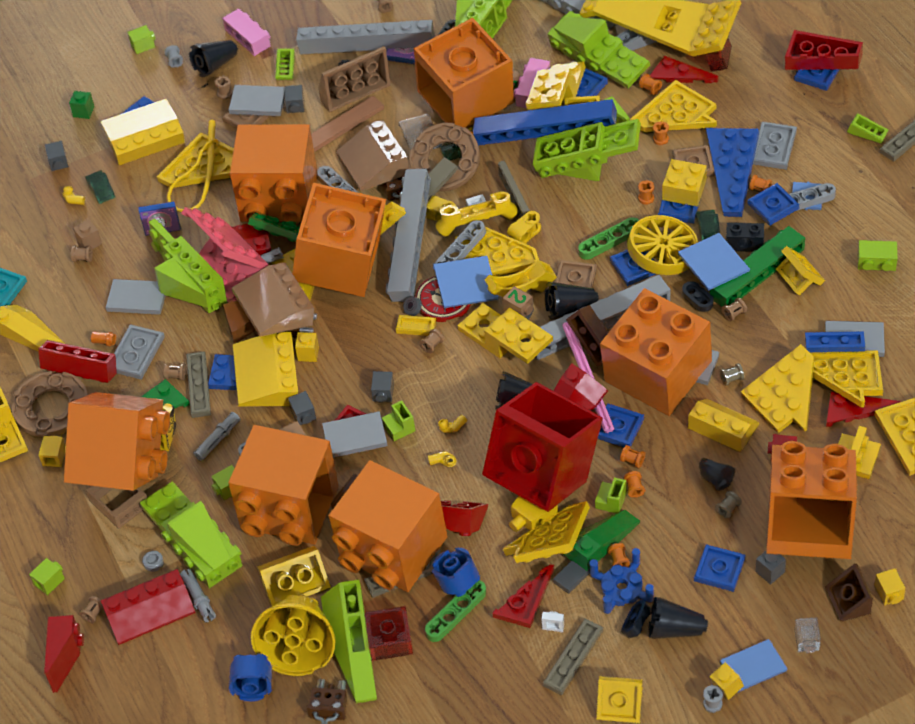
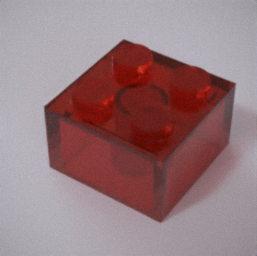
[364,606,413,661]

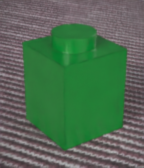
[69,91,95,119]

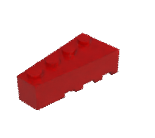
[785,30,863,70]

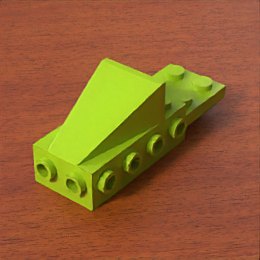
[455,0,513,39]
[548,11,650,88]
[533,119,641,181]
[149,218,227,313]
[140,481,242,589]

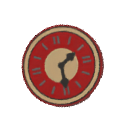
[416,276,471,322]

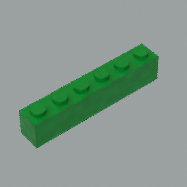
[710,226,805,307]

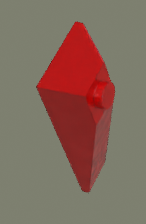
[554,363,608,410]
[441,500,488,536]

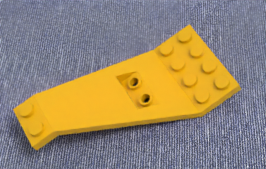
[579,0,741,56]

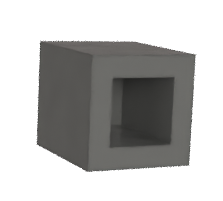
[285,85,305,113]
[45,141,69,171]
[371,371,394,402]
[288,391,316,425]
[755,550,786,585]

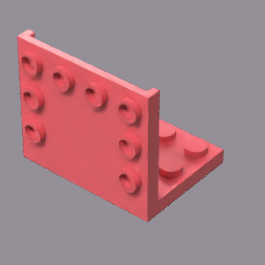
[181,207,269,303]

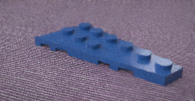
[706,128,759,217]

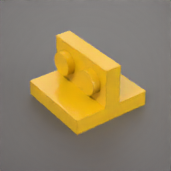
[776,246,825,295]
[838,426,881,480]
[596,676,643,723]

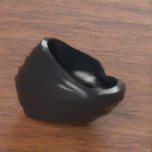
[699,457,736,491]

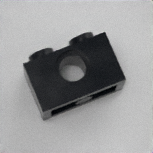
[726,222,764,252]

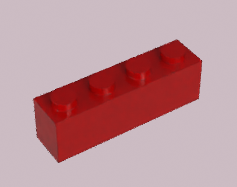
[38,340,117,383]

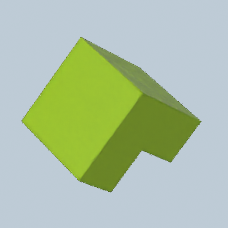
[382,400,415,442]
[595,477,627,514]

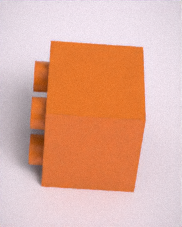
[414,18,514,128]
[230,124,318,224]
[293,182,386,297]
[600,288,712,417]
[64,392,170,491]
[228,425,339,546]
[767,441,857,559]
[329,460,448,592]

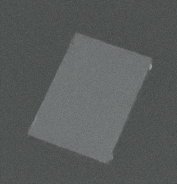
[399,114,442,150]

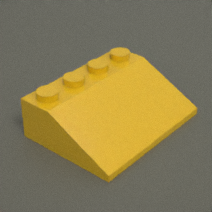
[101,99,185,166]
[232,332,298,407]

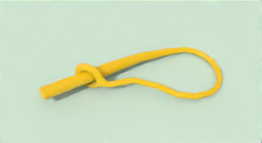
[167,120,219,212]

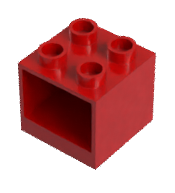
[482,382,603,512]

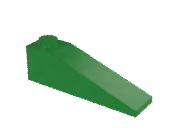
[563,510,640,571]

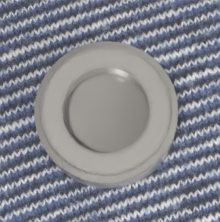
[142,551,164,572]

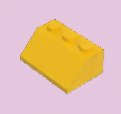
[688,399,759,452]
[257,546,331,606]

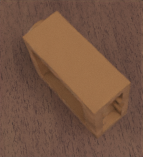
[86,486,147,529]

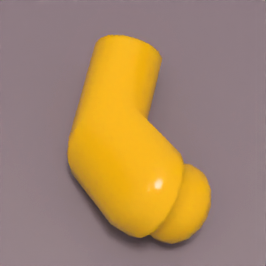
[62,186,85,205]
[438,415,468,433]
[427,451,457,467]

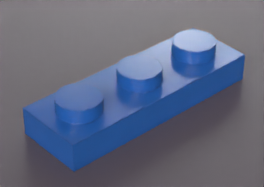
[805,331,865,352]

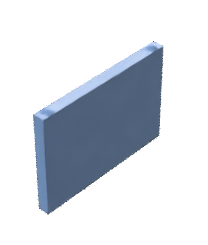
[720,639,787,692]

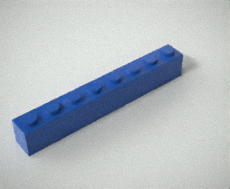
[473,99,617,145]

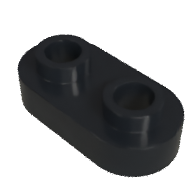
[682,281,713,312]
[621,600,651,638]

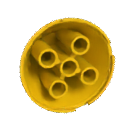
[251,595,336,676]

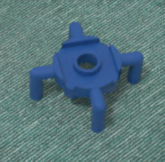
[590,548,654,614]

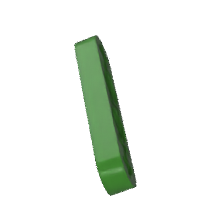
[578,217,639,260]
[425,580,486,642]

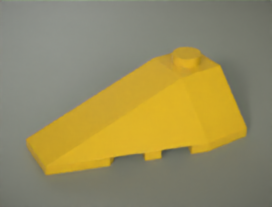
[0,305,64,351]

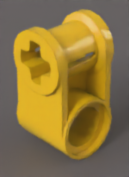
[426,195,454,221]
[507,211,541,244]

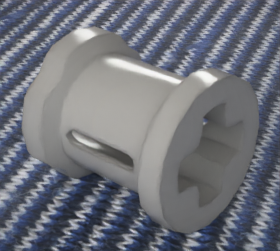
[165,45,183,68]
[703,685,723,713]

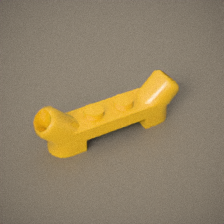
[435,192,518,237]

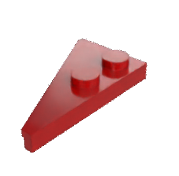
[650,56,719,83]
[826,392,900,427]
[492,564,554,628]

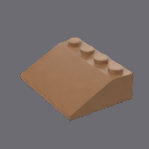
[318,46,391,112]
[337,120,410,191]
[232,262,314,337]

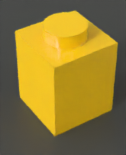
[295,332,319,362]
[39,436,66,467]
[874,568,906,606]
[710,662,744,700]

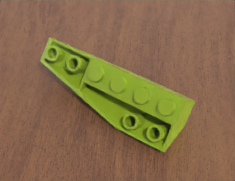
[321,579,377,703]

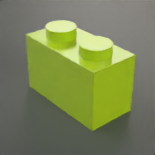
[858,240,898,271]

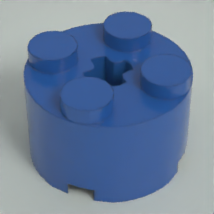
[432,548,480,597]
[229,654,272,701]

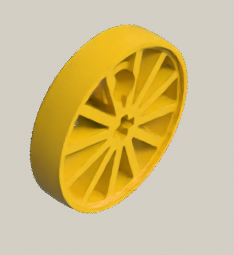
[627,215,698,275]

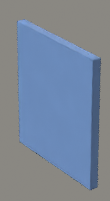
[678,233,750,291]
[433,256,498,308]

